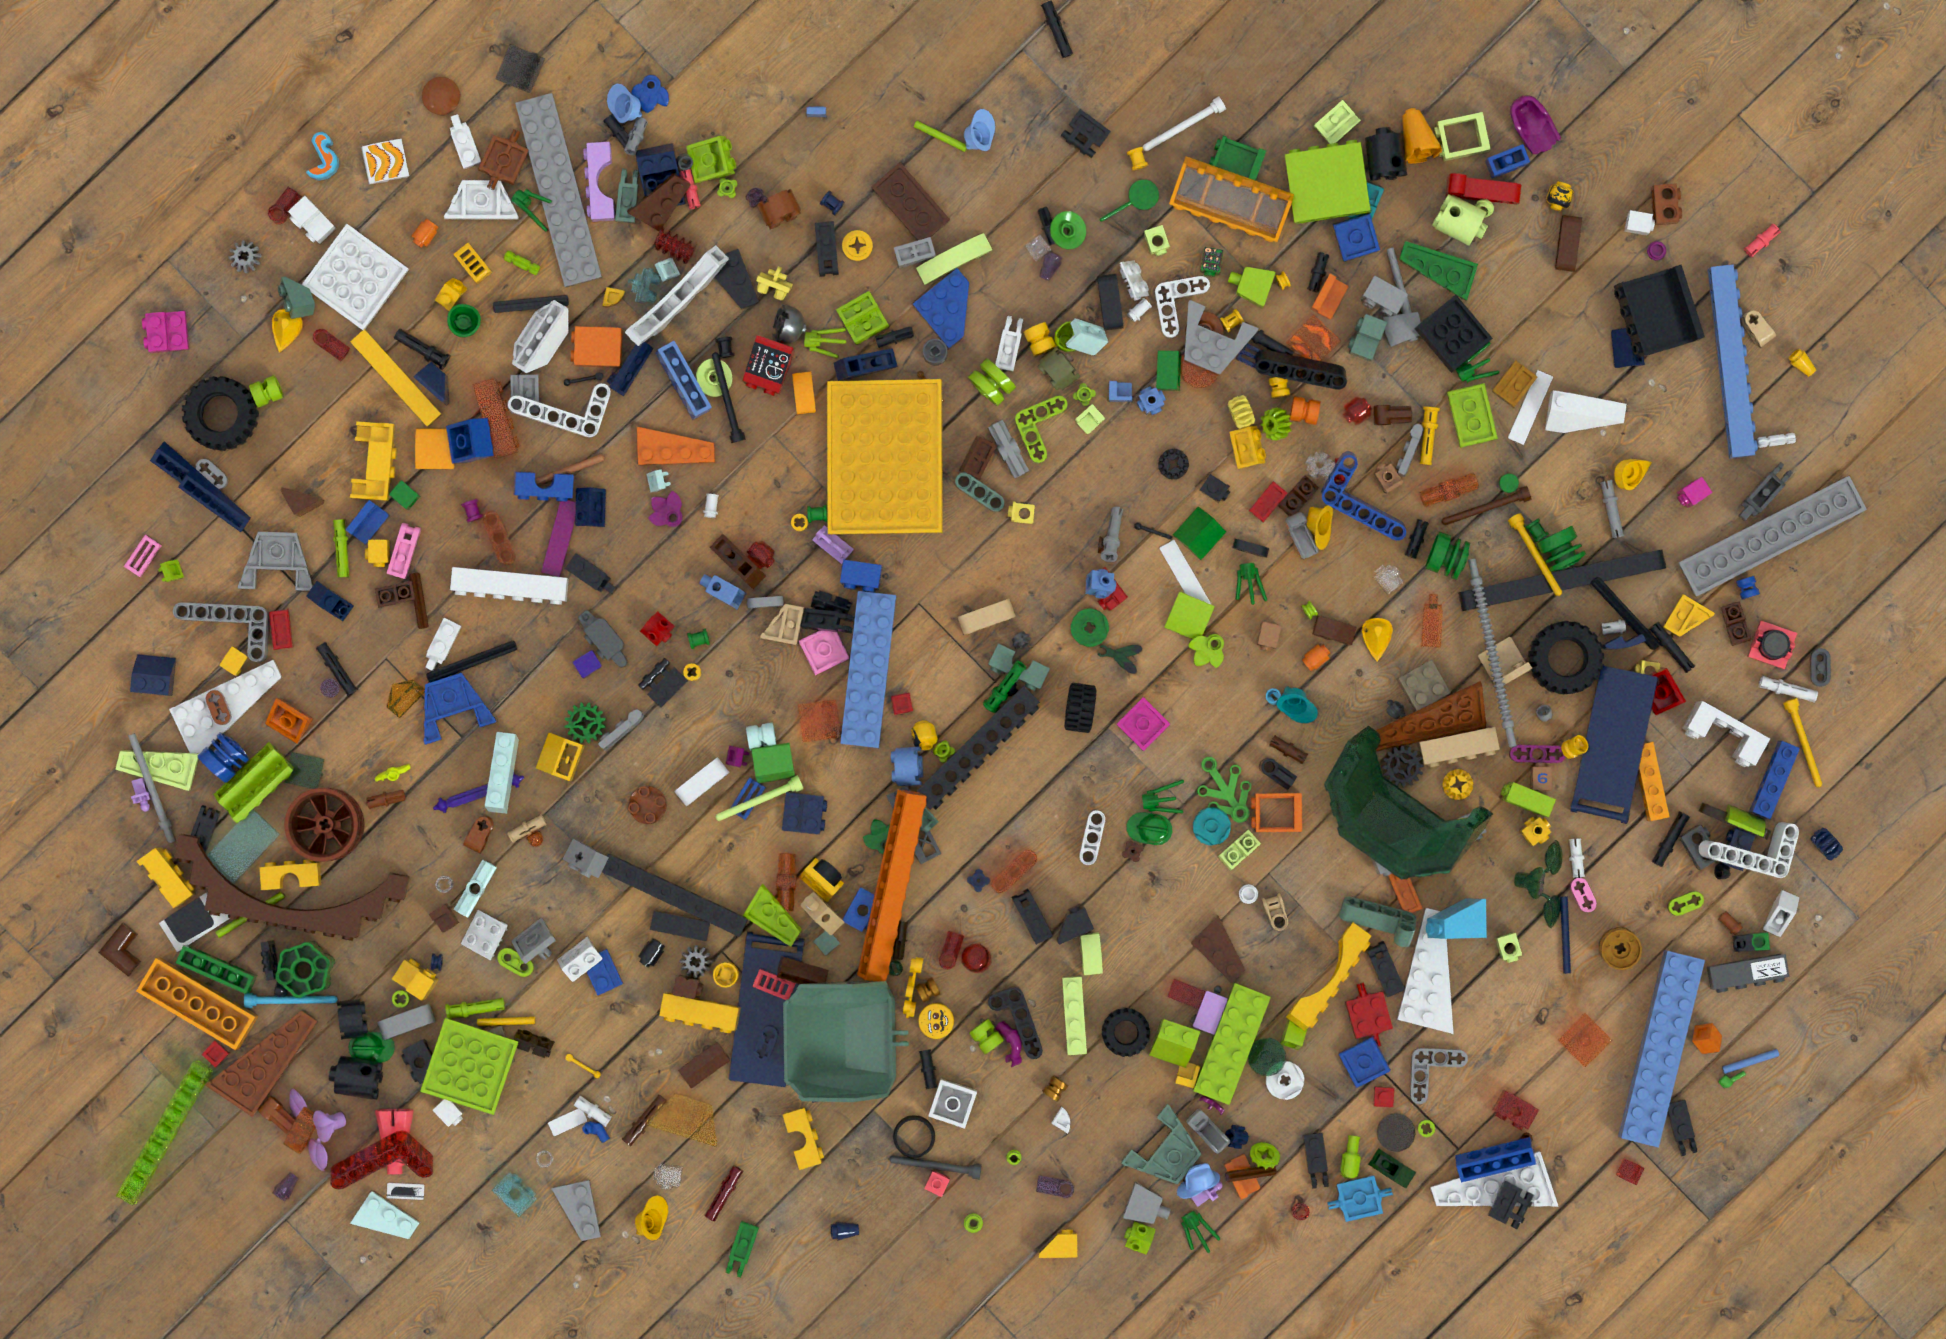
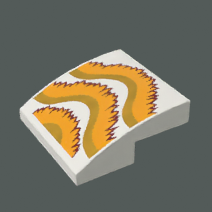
[361,139,409,184]

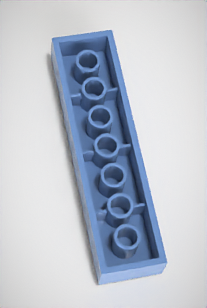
[840,591,897,748]

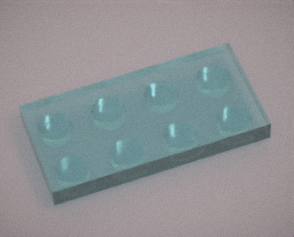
[207,809,280,884]

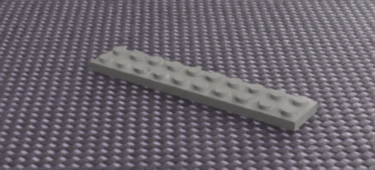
[515,93,602,288]
[1678,476,1867,597]

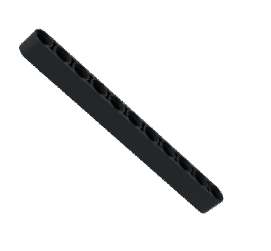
[1458,549,1666,611]

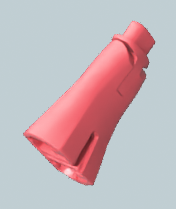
[375,1109,414,1174]

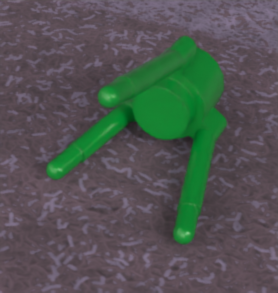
[511,189,552,232]
[1456,342,1500,383]
[1236,563,1267,605]
[1142,780,1184,813]
[1181,1210,1220,1253]

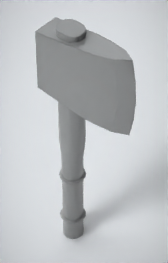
[1383,247,1421,347]

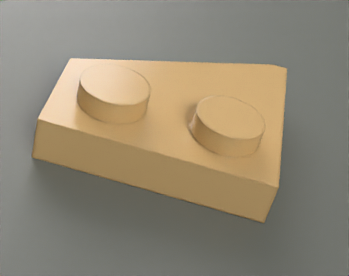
[760,604,804,645]

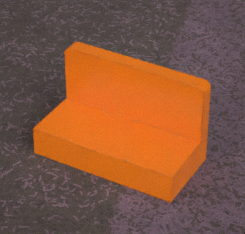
[1311,274,1348,319]
[1223,1154,1260,1200]

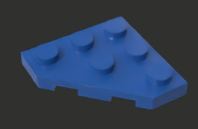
[913,268,969,349]

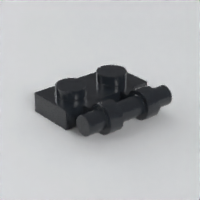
[1061,109,1111,158]
[638,658,688,708]
[1488,1180,1534,1229]

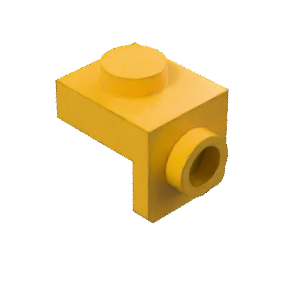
[435,278,467,311]

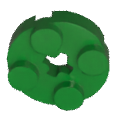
[1071,608,1109,647]

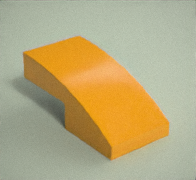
[792,372,816,415]

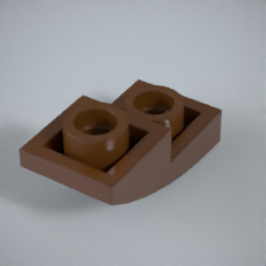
[1278,475,1319,516]
[375,581,416,608]
[1721,601,1751,646]
[1312,616,1357,646]

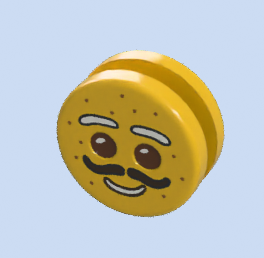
[918,1003,954,1039]

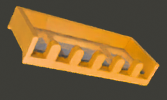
[1169,156,1294,242]

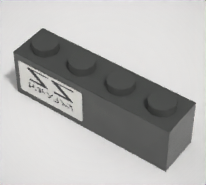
[1707,953,1790,993]

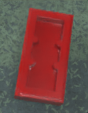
[1249,481,1288,523]
[269,609,293,650]

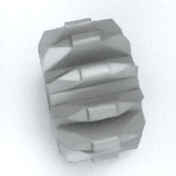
[228,240,262,273]
[679,945,712,978]

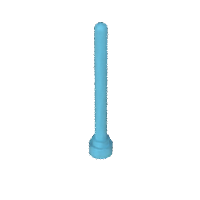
[244,993,338,1008]

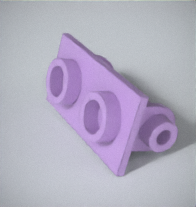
[813,525,854,564]

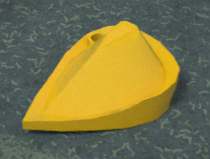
[272,309,303,353]
[1614,459,1652,490]
[1361,618,1393,662]

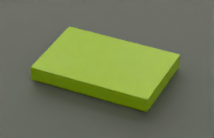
[1447,383,1498,448]

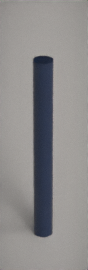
[1560,896,1571,974]

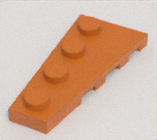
[637,427,715,465]

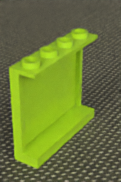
[1285,140,1372,224]

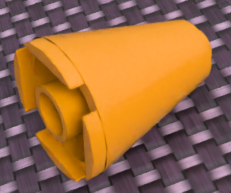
[1402,108,1442,164]

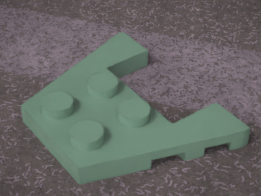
[1121,1104,1201,1185]

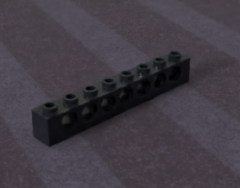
[916,686,1040,810]
[602,854,748,937]

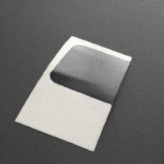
[159,892,230,952]

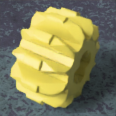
[1228,395,1255,429]

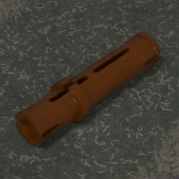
[622,1094,668,1147]

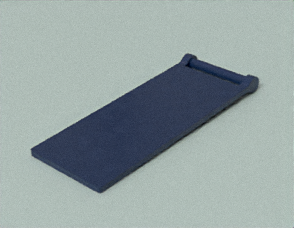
[1570,666,1658,824]
[729,931,805,1087]

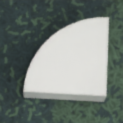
[1051,1106,1070,1134]

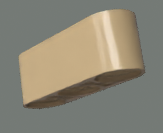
[957,599,1016,635]

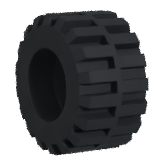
[1064,682,1097,733]
[1102,1008,1150,1057]

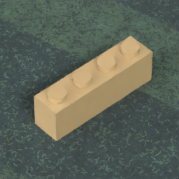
[1418,727,1500,768]

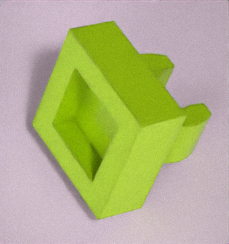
[158,559,184,582]

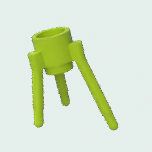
[804,328,846,358]

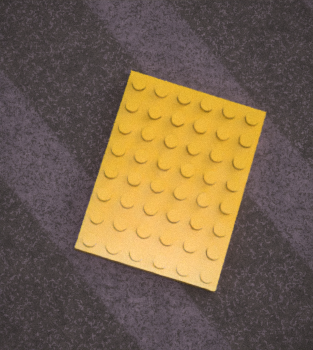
[827,379,943,535]

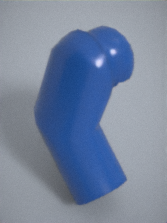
[582,1121,610,1143]

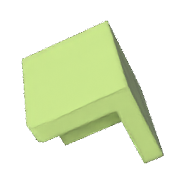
[1075,404,1105,434]

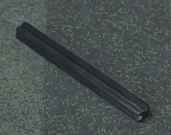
[1591,577,1660,650]
[426,641,517,683]

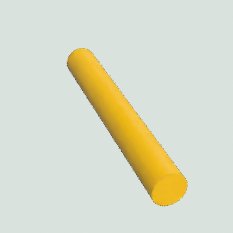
[477,1017,535,1026]

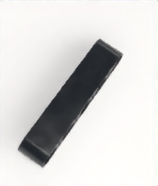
[1255,350,1347,390]

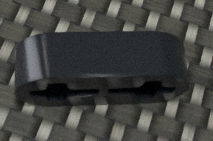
[1232,539,1269,558]

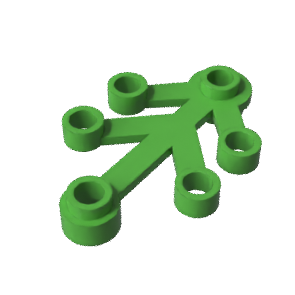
[1197,757,1252,823]

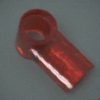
[268,186,302,225]
[313,329,351,362]
[939,931,964,970]

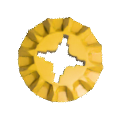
[842,230,873,261]
[1443,769,1473,800]

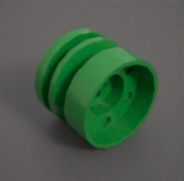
[1536,526,1587,572]
[1425,531,1470,580]

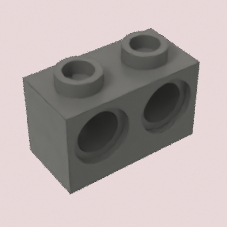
[1679,825,1716,870]

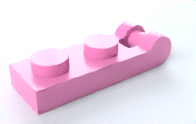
[386,523,421,579]

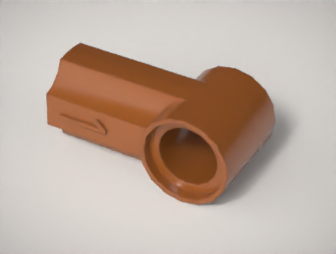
[258,1096,298,1134]

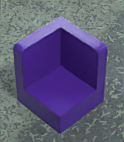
[573,650,602,679]

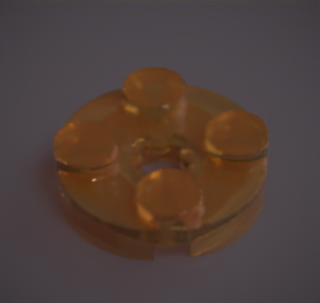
[1181,360,1218,388]

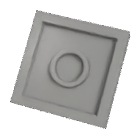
[511,917,556,964]

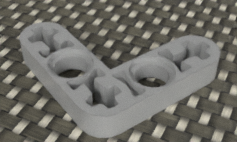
[1410,1048,1468,1104]

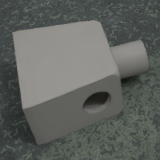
[1123,1182,1171,1224]

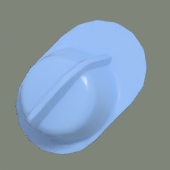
[607,84,642,123]
[964,109,995,151]
[1177,1163,1220,1199]

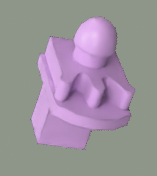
[131,778,152,812]
[1191,1181,1223,1207]

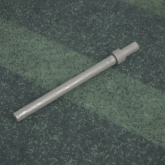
[128,733,175,843]

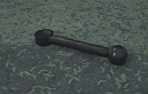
[563,372,603,386]
[1134,522,1173,540]

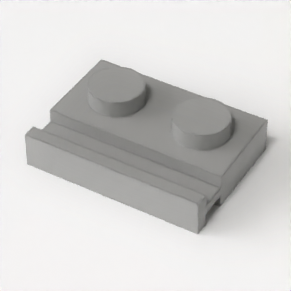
[510,375,539,413]

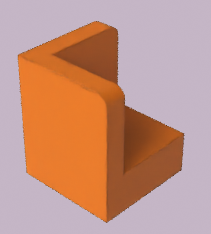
[1692,1023,1722,1054]

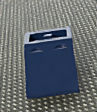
[636,143,685,206]

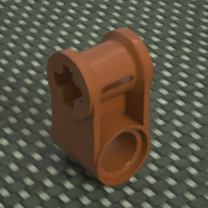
[463,816,494,854]

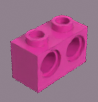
[1677,477,1713,508]

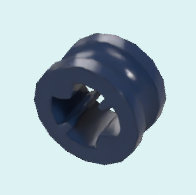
[431,953,443,971]

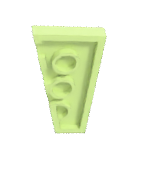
[115,750,200,791]

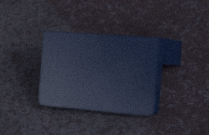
[1611,328,1645,368]

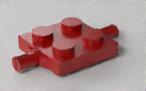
[1345,982,1393,1046]

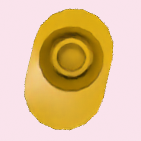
[1306,505,1333,550]
[635,1195,668,1241]

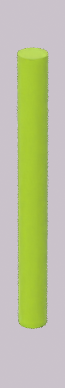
[216,892,285,938]

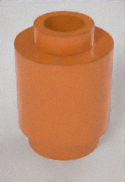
[411,219,439,248]
[1302,644,1330,671]

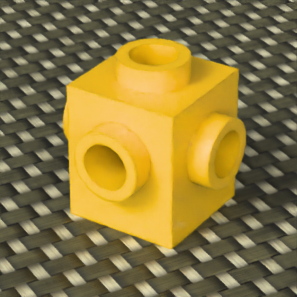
[1519,816,1551,846]

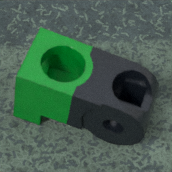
[1732,932,1770,952]

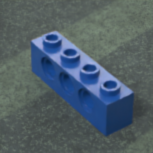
[1749,741,1800,819]
[1455,1137,1536,1183]

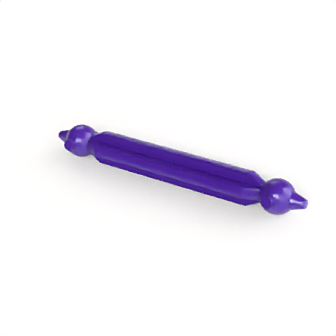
[433,773,524,813]

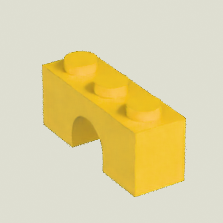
[259,859,321,890]
[782,1107,824,1170]

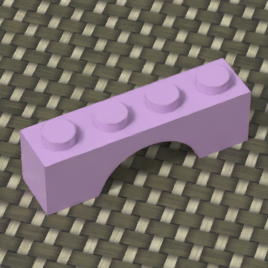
[583,142,615,222]

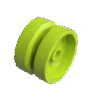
[968,358,1016,407]

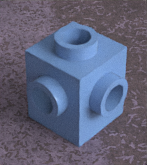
[1137,386,1166,415]
[1085,569,1116,599]

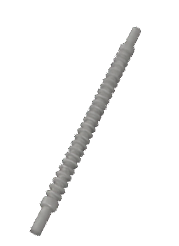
[1468,559,1517,748]

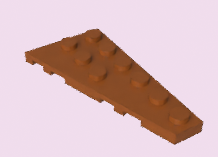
[205,1010,318,1117]

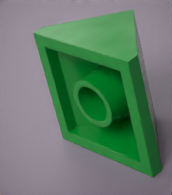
[1173,507,1226,560]

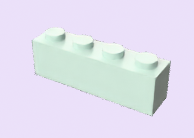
[485,732,519,814]

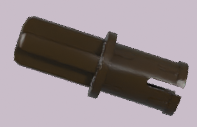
[892,921,908,960]

